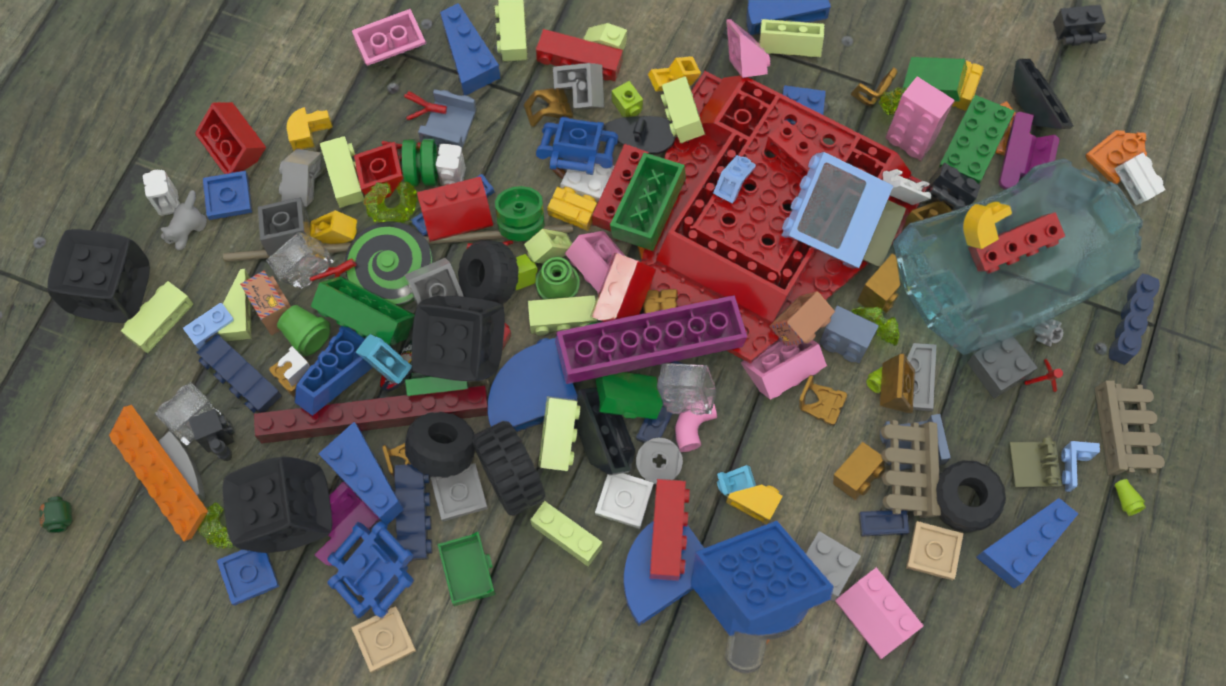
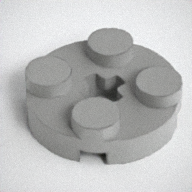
[636,438,683,484]

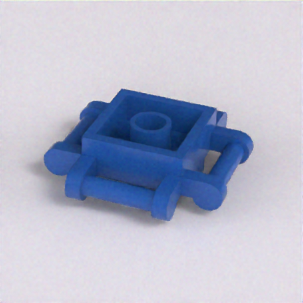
[536,117,619,175]
[327,521,414,618]

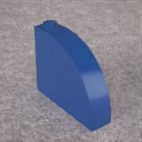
[746,0,831,35]
[488,338,577,432]
[624,521,704,627]

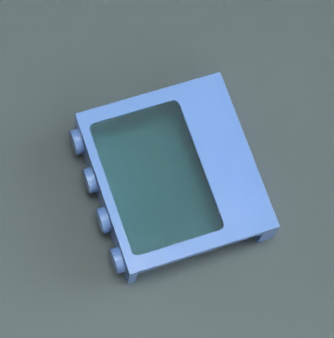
[781,152,893,268]

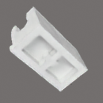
[883,169,931,205]
[278,347,310,387]

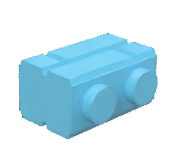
[356,334,412,384]

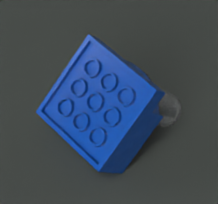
[691,521,834,673]

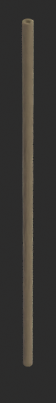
[223,224,573,262]

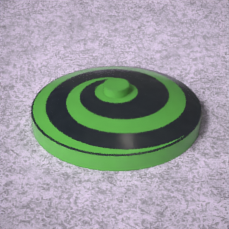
[345,221,434,307]

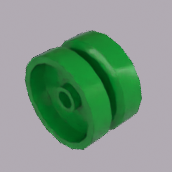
[402,139,438,187]
[495,186,545,241]

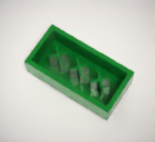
[939,95,1015,185]
[610,153,686,251]
[311,276,415,346]

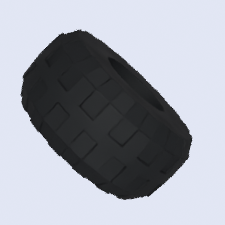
[458,240,519,305]
[405,412,475,478]
[936,460,1006,532]

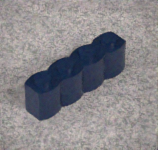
[1109,273,1160,365]
[196,333,282,413]
[395,464,433,561]

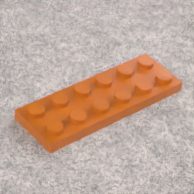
[109,405,208,542]

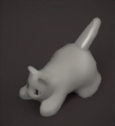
[161,190,207,251]

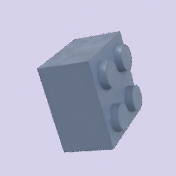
[819,305,879,363]

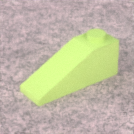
[217,269,251,341]

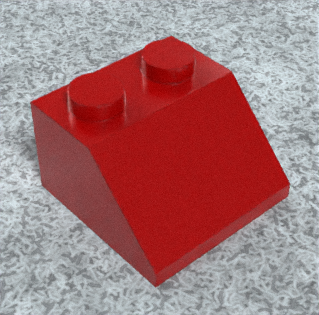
[354,142,403,203]

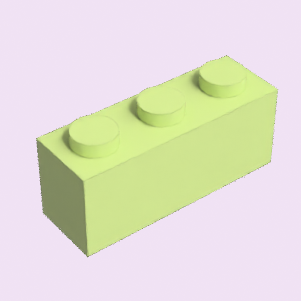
[495,0,527,61]
[759,19,824,57]
[661,76,705,143]
[320,136,365,208]
[121,281,194,354]
[528,295,597,336]
[538,396,580,471]
[531,501,602,567]

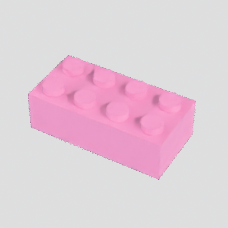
[886,77,954,161]

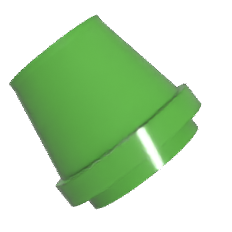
[536,257,580,300]
[277,305,331,357]

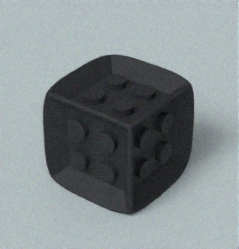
[47,229,150,323]
[411,296,505,381]
[222,457,332,553]

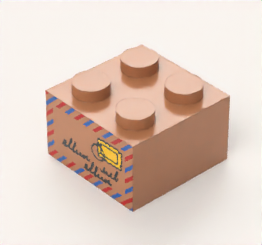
[240,271,291,336]
[769,291,835,346]

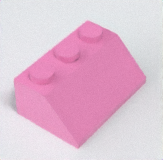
[352,9,426,66]
[727,19,770,78]
[565,231,625,294]
[741,339,827,400]
[835,568,923,659]

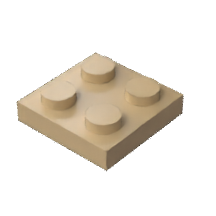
[906,521,963,581]
[351,606,416,673]

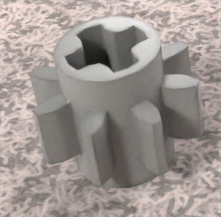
[1034,317,1063,347]

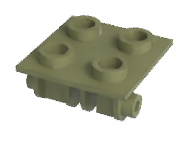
[1009,438,1062,488]

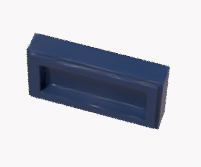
[859,510,910,537]

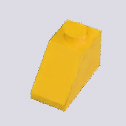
[310,210,357,244]
[726,485,782,525]

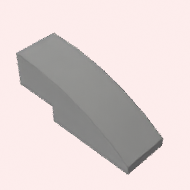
[158,431,205,502]

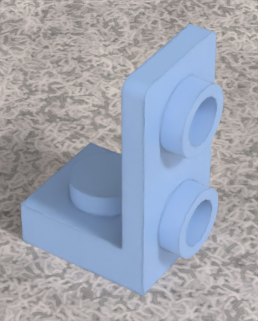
[713,155,756,204]
[183,303,234,349]
[1061,441,1100,492]

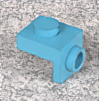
[717,465,756,496]

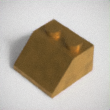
[857,253,900,317]

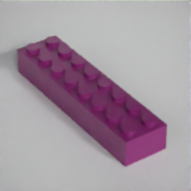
[555,295,747,384]

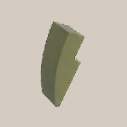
[862,200,906,268]

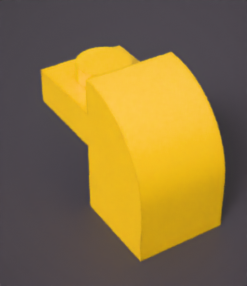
[648,57,701,91]
[287,107,332,151]
[963,202,1012,249]

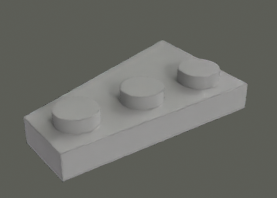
[907,343,937,411]

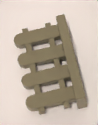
[1095,381,1165,475]
[881,420,941,518]

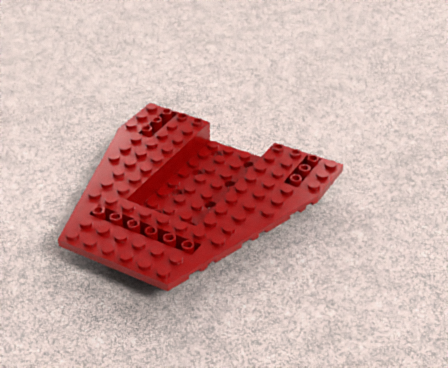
[641,71,927,363]

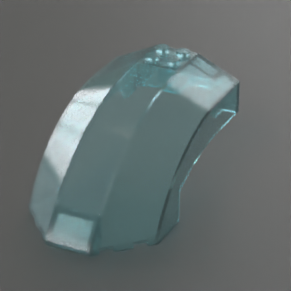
[893,158,1143,355]

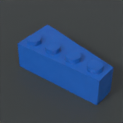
[440,3,500,95]
[295,326,373,416]
[319,422,404,525]
[976,498,1078,589]

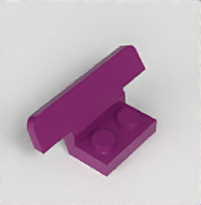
[999,112,1060,192]
[315,482,379,566]

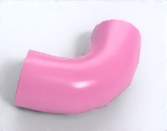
[675,396,717,452]

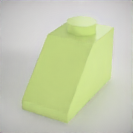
[584,23,627,50]
[524,229,572,264]

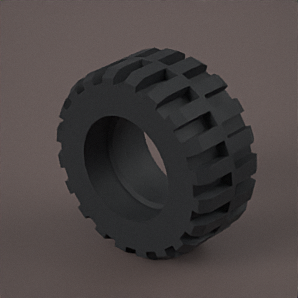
[472,421,546,516]

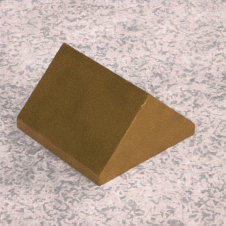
[880,354,915,413]

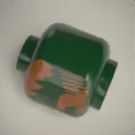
[39,497,73,533]

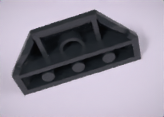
[1011,59,1074,129]
[574,387,636,476]

